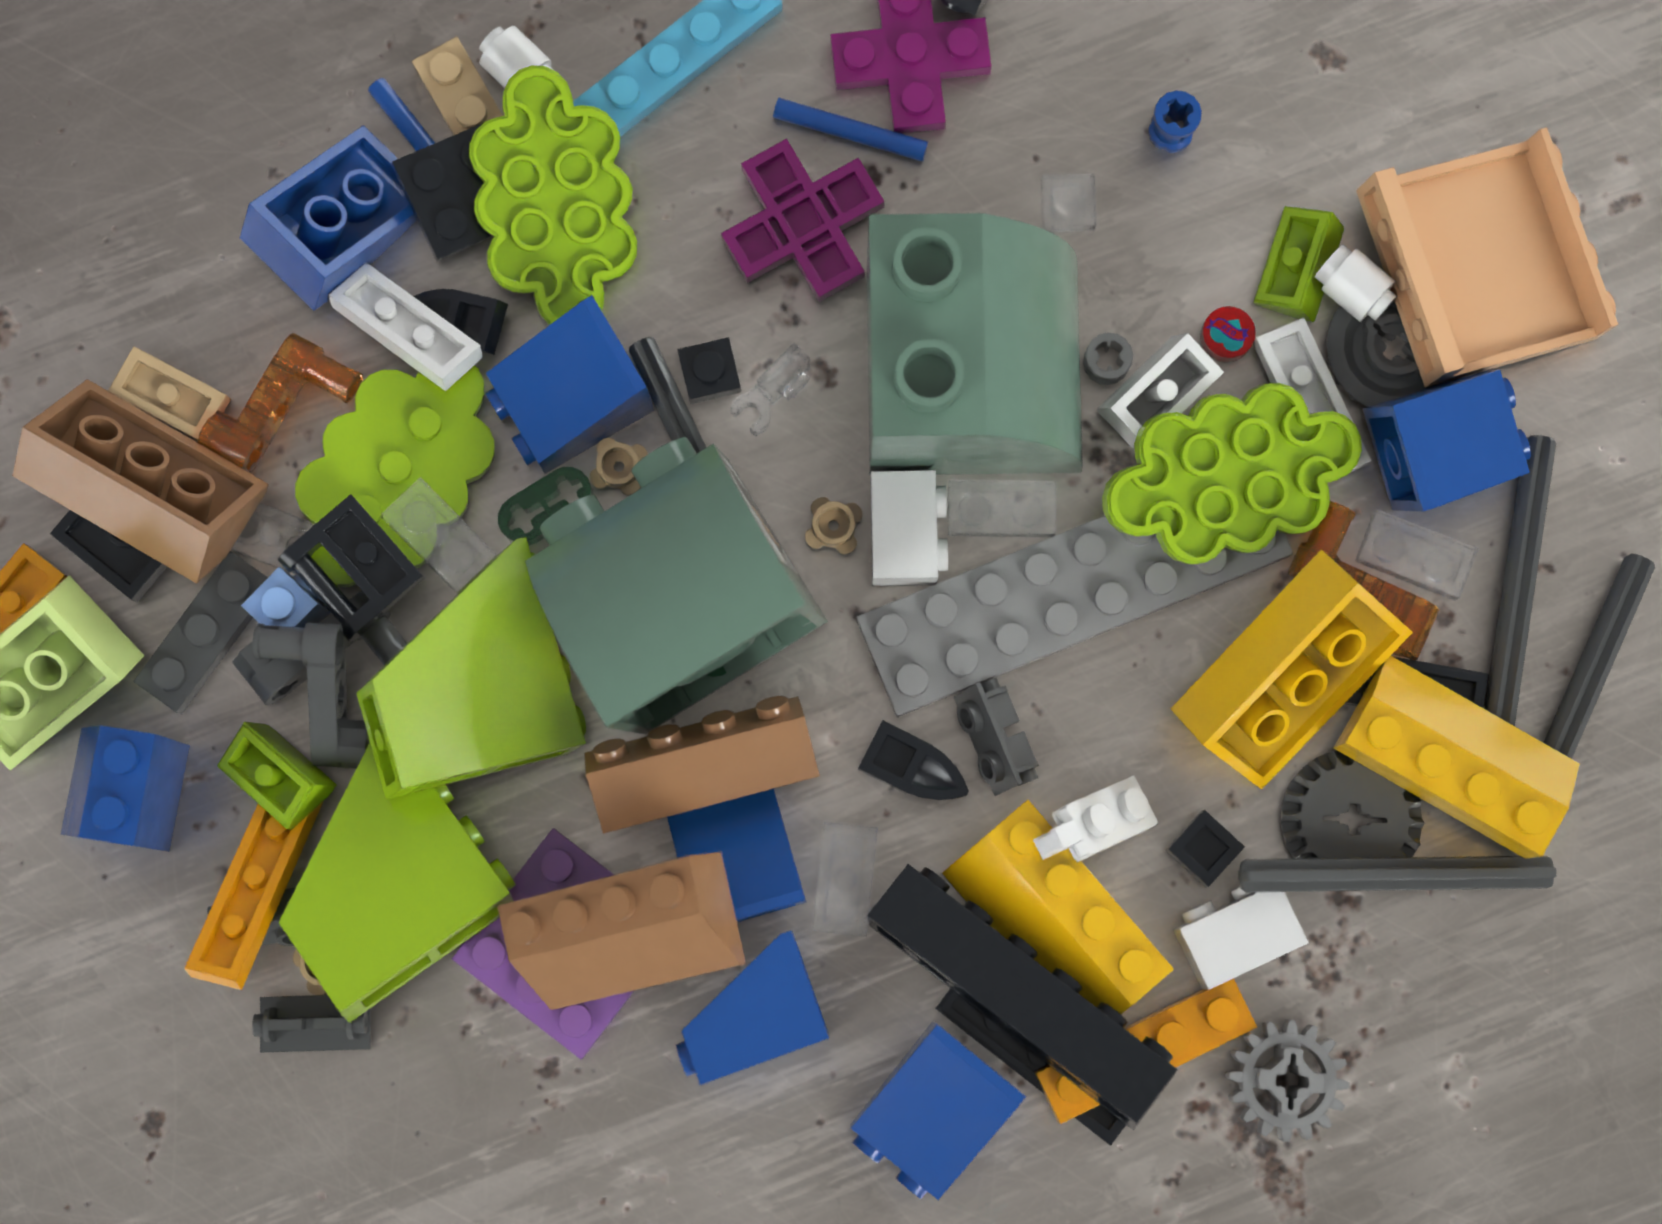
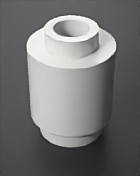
[479,26,553,88]
[1315,244,1397,322]

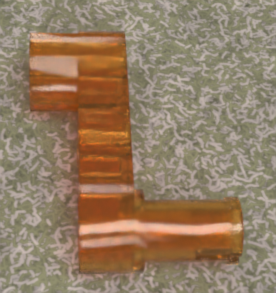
[198,333,363,473]
[1288,501,1439,660]

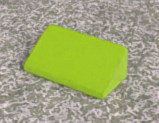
[1253,206,1344,322]
[217,721,337,830]

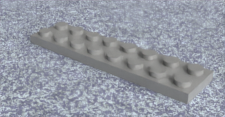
[856,516,1294,718]

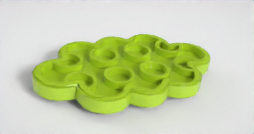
[469,65,637,325]
[295,365,495,588]
[1102,383,1362,564]

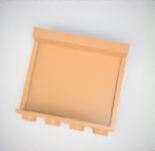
[1356,127,1618,387]

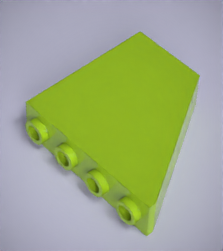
[356,537,586,799]
[278,743,516,1023]

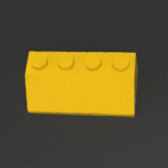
[1170,549,1413,790]
[1333,656,1580,859]
[942,800,1174,1014]

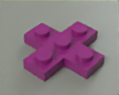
[830,0,992,134]
[721,138,885,302]

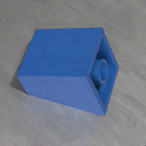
[485,295,655,474]
[1363,369,1531,512]
[61,725,190,852]
[667,789,807,923]
[676,930,829,1085]
[850,1021,1026,1200]

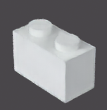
[1096,333,1224,448]
[870,470,948,586]
[1173,886,1309,990]

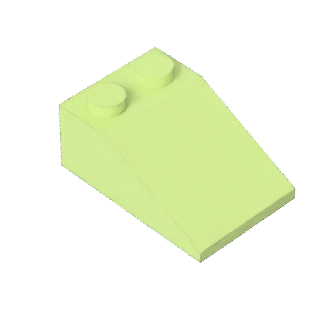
[0,575,145,771]

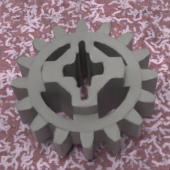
[1225,1019,1350,1142]

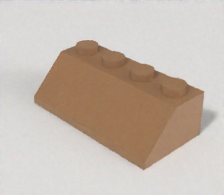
[12,379,269,584]
[584,696,820,834]
[498,852,746,1010]

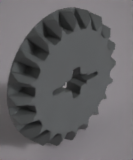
[1325,289,1457,407]
[1281,751,1425,858]

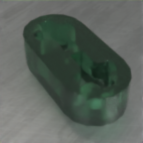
[498,467,593,546]

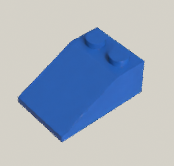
[240,125,417,311]

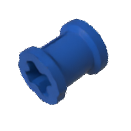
[1148,90,1202,153]

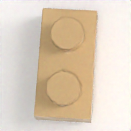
[412,36,503,135]
[108,346,231,445]

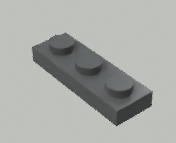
[133,551,268,714]

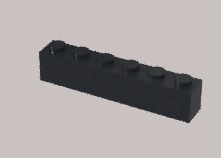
[867,864,1178,1131]

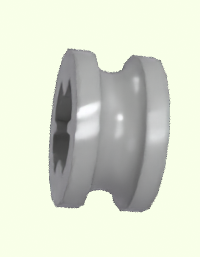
[1083,333,1133,385]

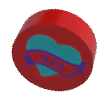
[1200,306,1256,362]

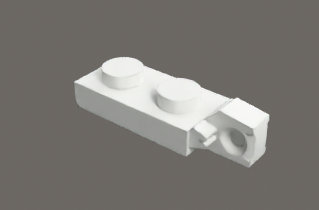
[1033,775,1159,863]

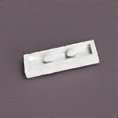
[329,262,483,391]
[1253,317,1371,472]

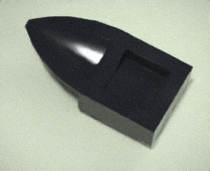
[413,289,508,355]
[858,720,969,800]

